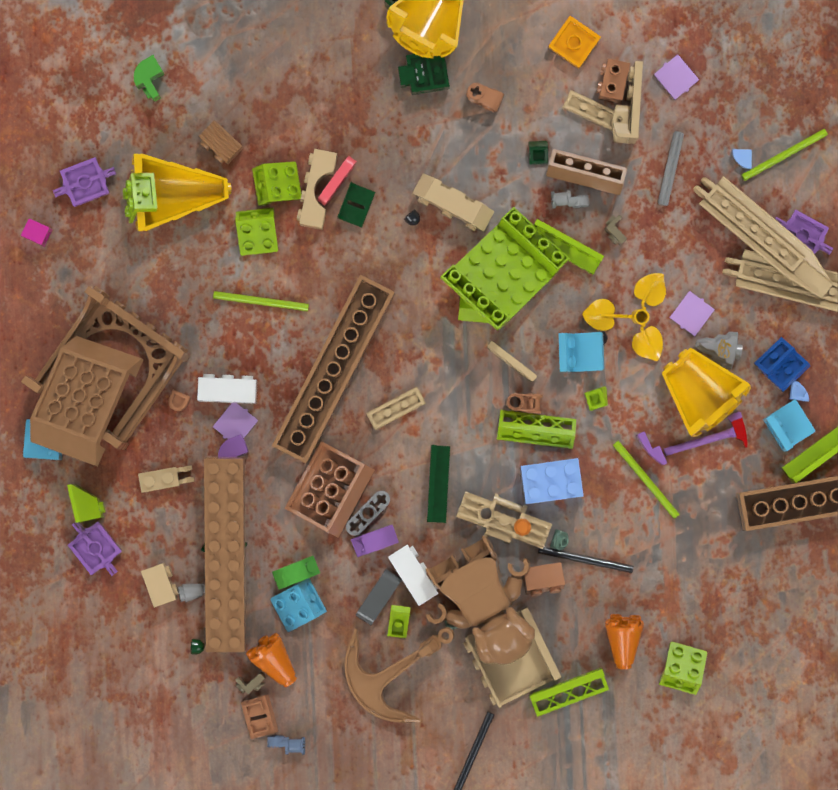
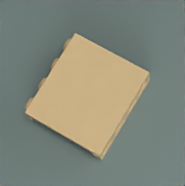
[463,607,562,708]

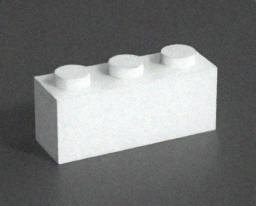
[197,374,257,404]
[388,544,438,606]

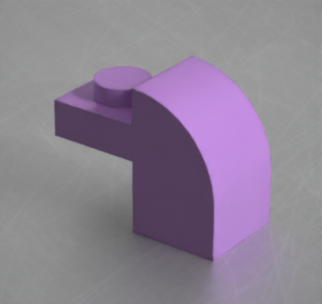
[218,434,249,457]
[351,525,399,557]

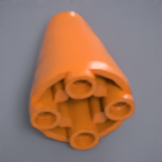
[605,614,644,669]
[246,633,297,687]

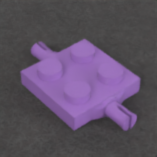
[53,157,116,207]
[775,210,833,255]
[68,521,122,576]

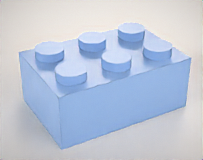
[520,458,583,504]

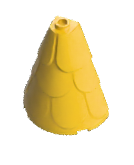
[131,154,231,231]

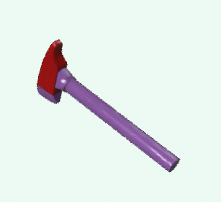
[664,411,747,456]

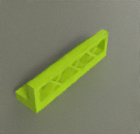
[534,219,604,275]
[497,410,576,449]
[781,426,838,483]
[529,668,609,717]

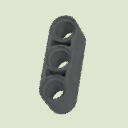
[355,569,402,626]

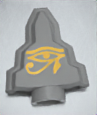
[695,332,743,370]

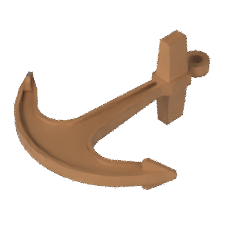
[344,627,454,723]

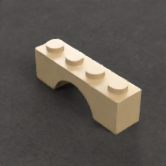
[297,149,338,230]

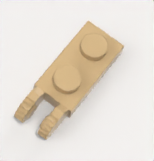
[138,466,194,493]

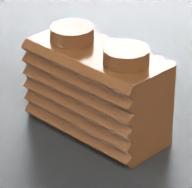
[199,120,243,165]

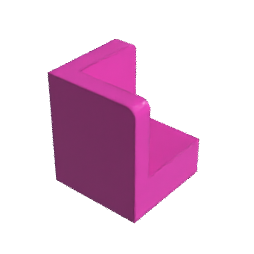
[21,219,52,247]

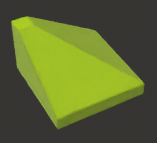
[584,386,608,411]

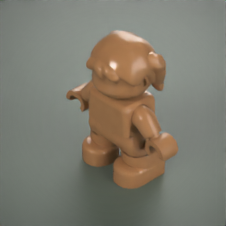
[425,535,535,665]

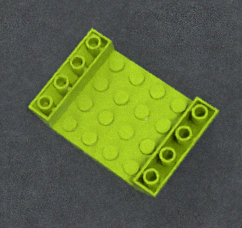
[440,207,570,330]

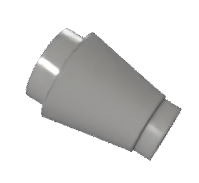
[178,583,205,603]

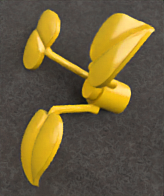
[582,273,666,361]

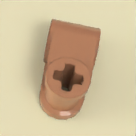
[466,83,504,113]
[505,393,543,414]

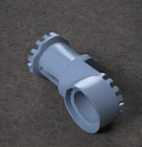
[267,735,305,755]

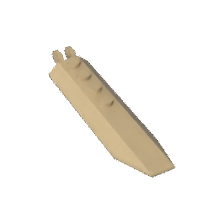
[693,176,833,299]
[722,249,838,312]

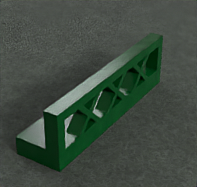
[427,445,450,523]

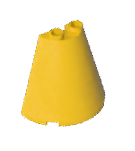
[387,0,464,58]
[662,348,751,437]

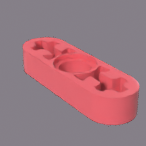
[317,156,357,206]

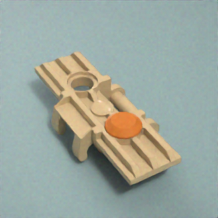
[456,491,552,549]

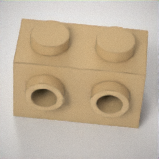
[141,563,179,608]

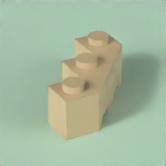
[412,174,494,232]

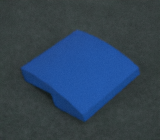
[754,337,810,392]

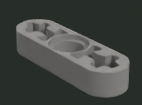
[346,491,390,536]

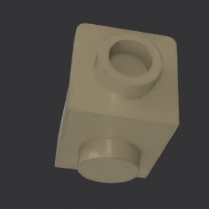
[605,215,627,246]
[235,672,266,694]

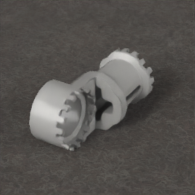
[551,190,590,208]

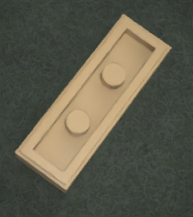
[562,90,619,131]
[487,341,537,382]
[366,387,426,430]

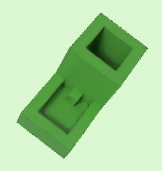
[134,55,165,102]
[272,555,320,590]

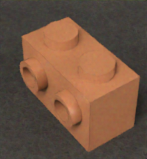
[596,58,630,104]
[522,562,565,597]

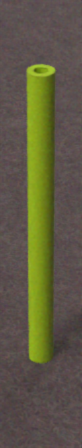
[741,129,828,181]
[213,291,309,311]
[613,440,680,519]

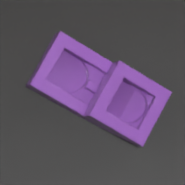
[636,431,667,465]

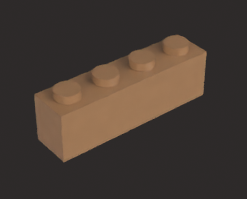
[546,149,627,195]

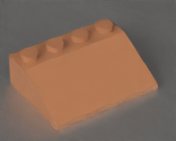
[284,441,375,538]

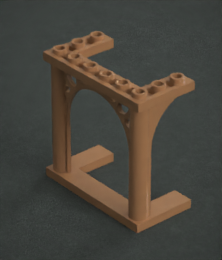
[21,286,190,450]

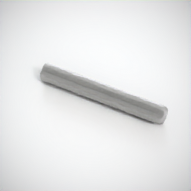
[658,131,684,206]

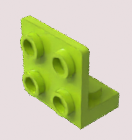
[252,162,302,206]
[123,173,158,223]
[235,208,278,256]
[659,642,707,695]

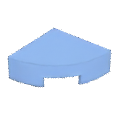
[732,149,752,169]
[789,381,809,402]

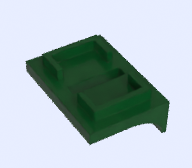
[337,182,376,228]

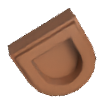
[168,389,191,412]

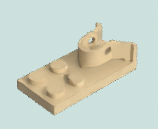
[611,61,643,144]

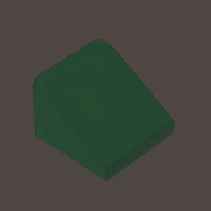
[528,141,548,164]

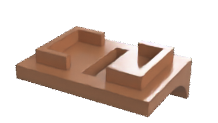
[241,694,278,739]

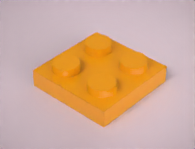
[548,16,601,69]

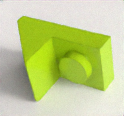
[387,605,411,638]

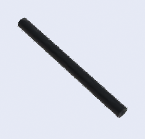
[538,547,634,573]
[454,712,494,790]

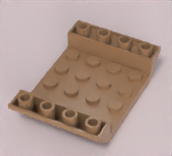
[30,336,143,467]

